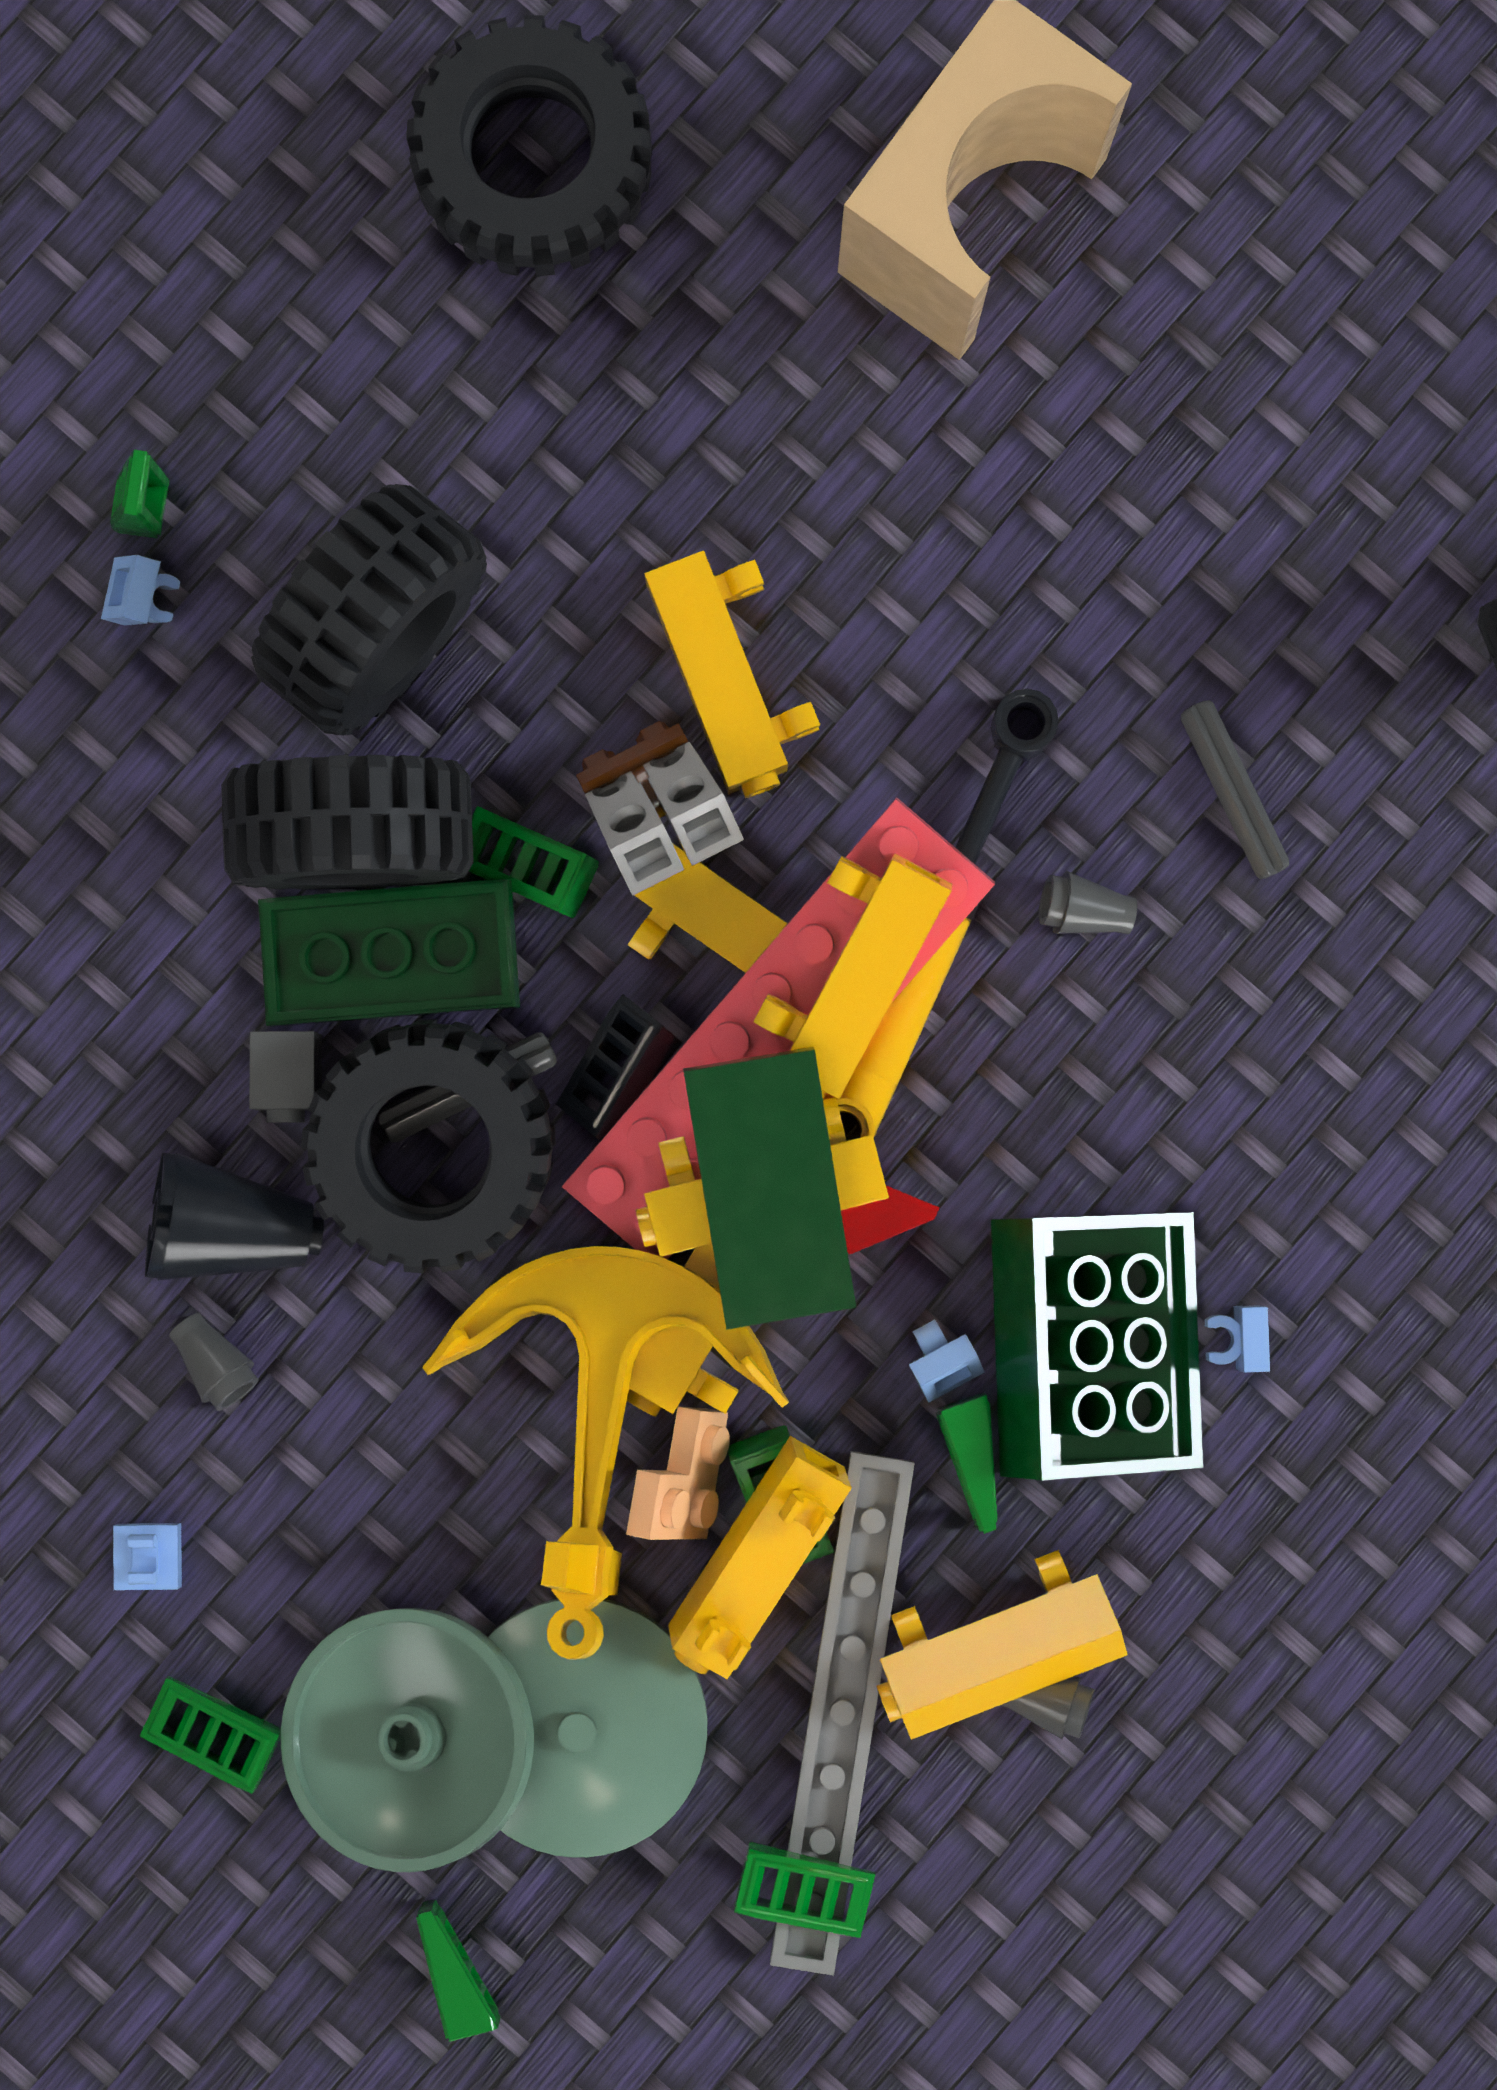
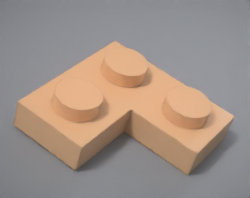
[626,1407,730,1540]

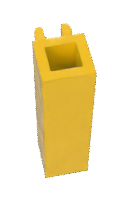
[644,550,820,798]
[628,843,788,972]
[753,854,953,1099]
[635,1097,889,1257]
[627,1244,738,1417]
[668,1436,852,1679]
[876,1550,1128,1740]

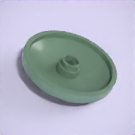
[488,1598,708,1858]
[281,1608,534,1872]

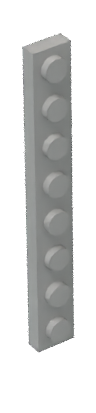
[770,1451,915,1976]

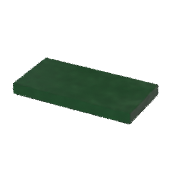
[258,879,520,1027]
[683,1047,857,1330]

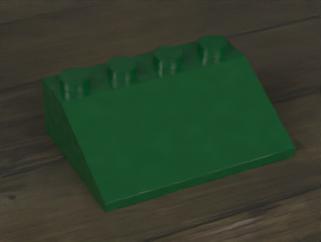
[991,1212,1203,1480]

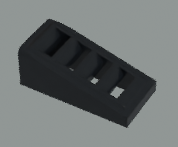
[556,994,682,1141]

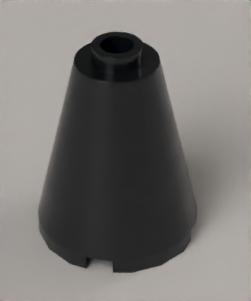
[145,1153,324,1281]

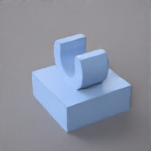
[101,555,180,625]
[1205,1305,1270,1373]
[909,1319,985,1403]
[113,1523,182,1590]

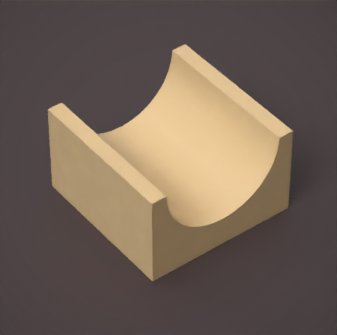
[838,0,1132,360]

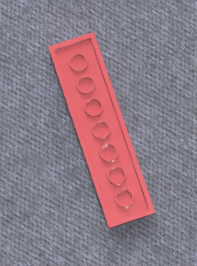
[562,797,995,1260]

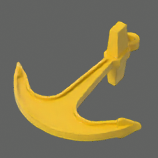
[422,1246,789,1660]

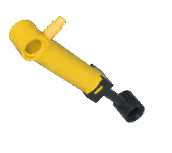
[823,688,1059,1138]

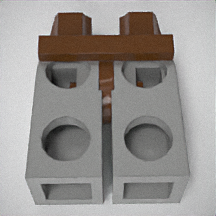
[576,721,744,896]

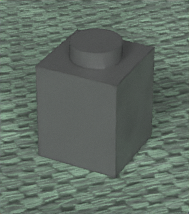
[249,1031,322,1123]

